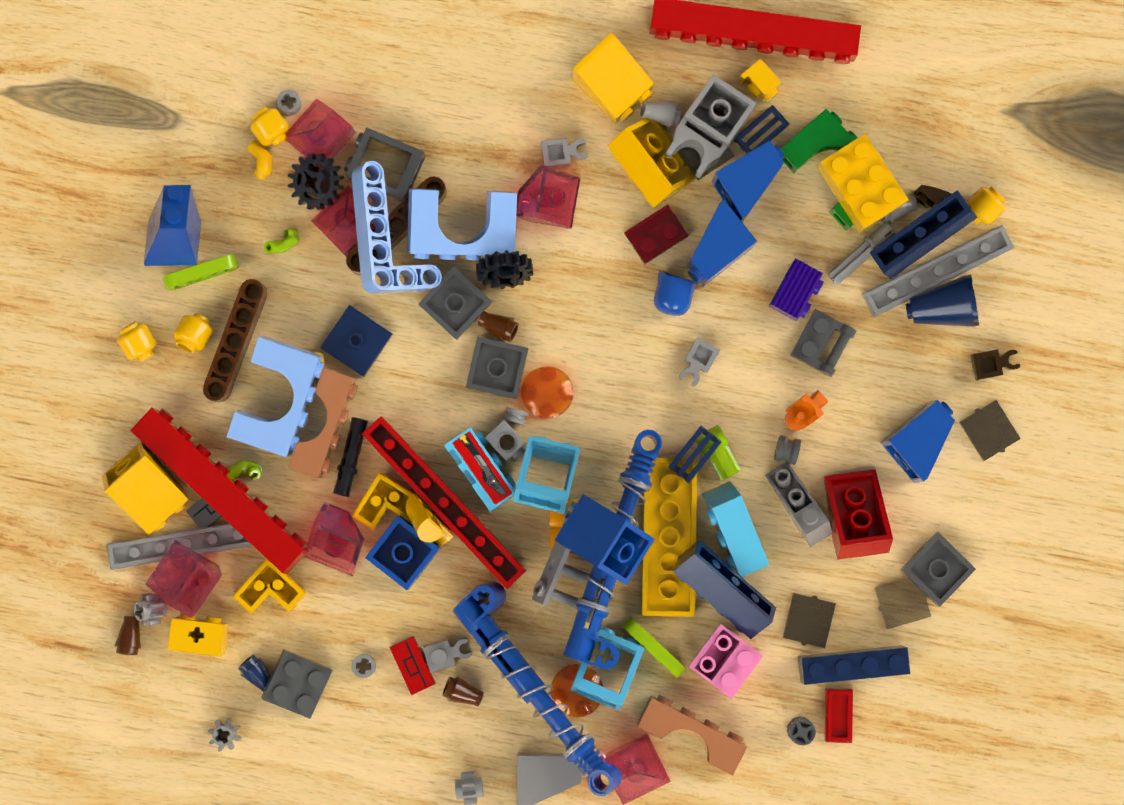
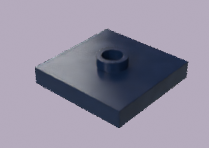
[320,305,393,377]

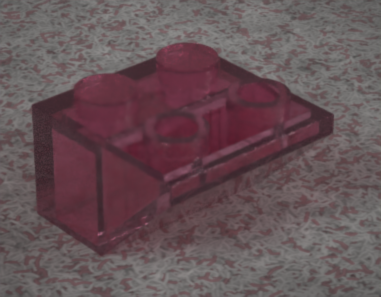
[146,540,222,619]

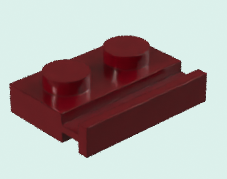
[624,204,688,265]

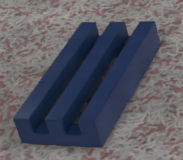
[733,105,790,154]
[668,425,722,483]

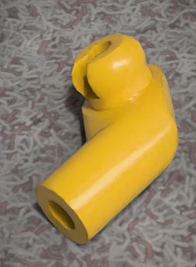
[247,140,273,180]

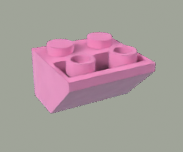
[688,624,763,699]

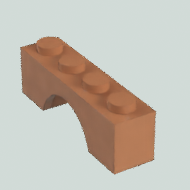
[289,368,358,478]
[637,695,747,776]

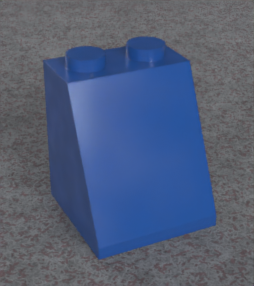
[711,141,784,223]
[144,185,201,266]
[687,200,757,287]
[881,400,955,483]
[555,494,655,585]

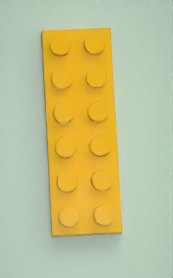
[642,458,697,617]

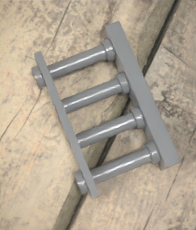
[532,501,604,623]

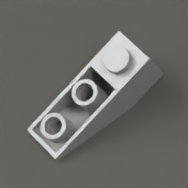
[765,462,833,547]

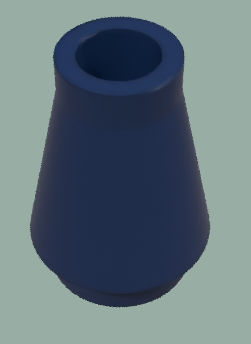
[238,654,271,692]

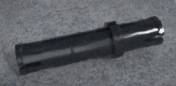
[333,417,368,497]

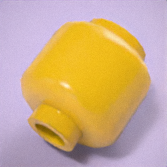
[250,107,289,147]
[967,186,1006,225]
[173,313,213,354]
[117,321,157,362]

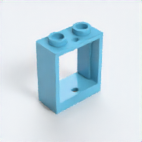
[513,435,581,514]
[570,627,645,711]

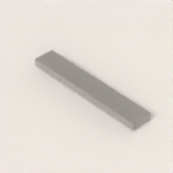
[862,225,1014,318]
[107,523,253,570]

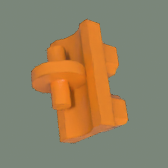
[785,390,828,431]

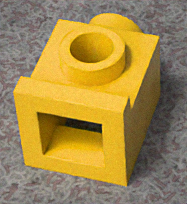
[739,59,781,102]

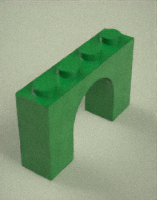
[781,109,858,231]

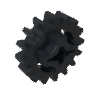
[288,153,344,210]
[476,250,533,289]

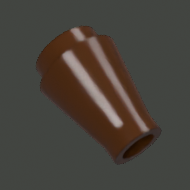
[478,311,519,342]
[114,616,141,655]
[442,676,484,707]

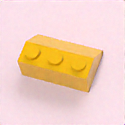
[607,118,698,208]

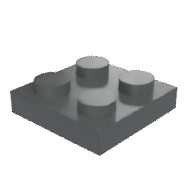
[418,266,492,340]
[466,336,529,400]
[900,532,976,607]
[261,649,333,719]

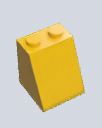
[573,32,654,124]
[102,441,189,535]

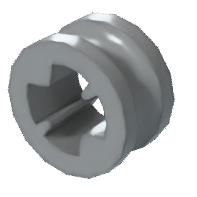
[277,90,302,116]
[503,407,529,426]
[352,654,376,678]

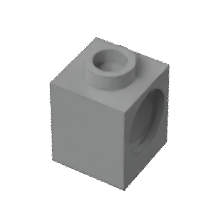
[485,420,526,461]

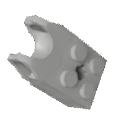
[665,74,757,179]

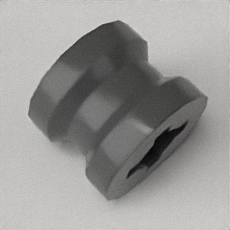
[774,435,801,465]
[787,717,816,746]

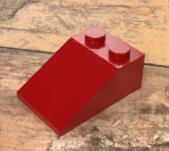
[824,469,893,560]

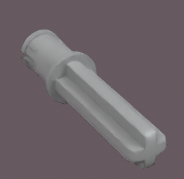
[828,222,896,284]

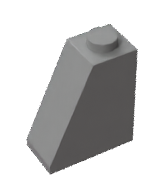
[517,753,586,805]

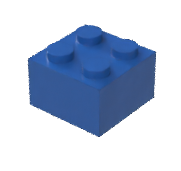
[365,516,441,590]

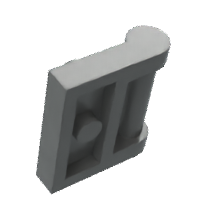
[790,309,857,377]

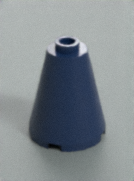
[906,275,980,327]

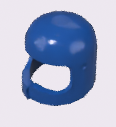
[654,271,696,316]

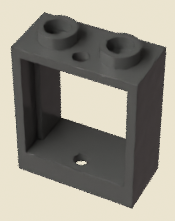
[344,127,426,202]

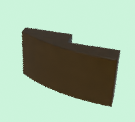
[914,185,971,208]

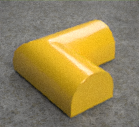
[351,472,423,531]
[406,494,454,545]
[232,559,307,614]

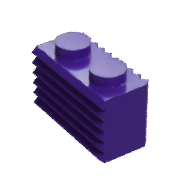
[768,258,824,321]

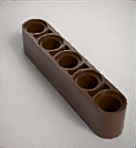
[346,176,447,275]
[203,279,267,403]

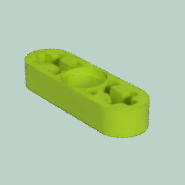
[163,254,239,291]
[622,616,687,678]

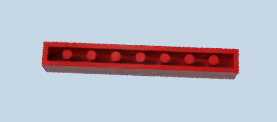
[650,0,862,64]
[130,407,309,574]
[362,416,527,589]

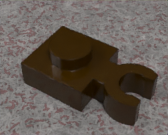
[970,349,1020,380]

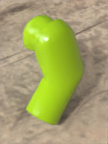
[264,229,300,254]
[228,459,262,480]

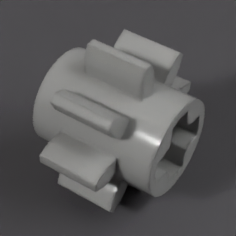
[134,593,167,626]
[208,718,242,752]
[455,771,484,805]

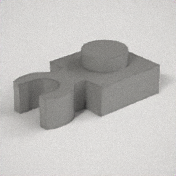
[541,138,588,169]
[679,337,720,387]
[423,638,472,673]

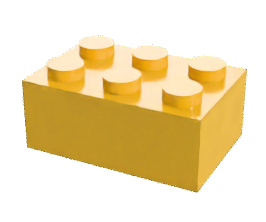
[817,134,909,233]

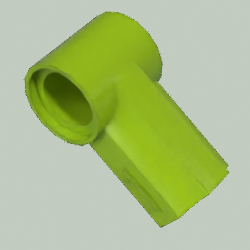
[696,425,741,481]

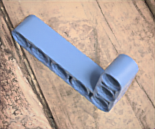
[351,161,442,294]

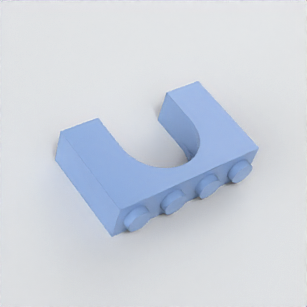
[407,188,517,260]
[227,336,325,457]

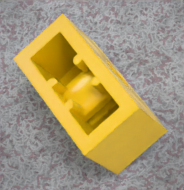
[168,613,229,657]

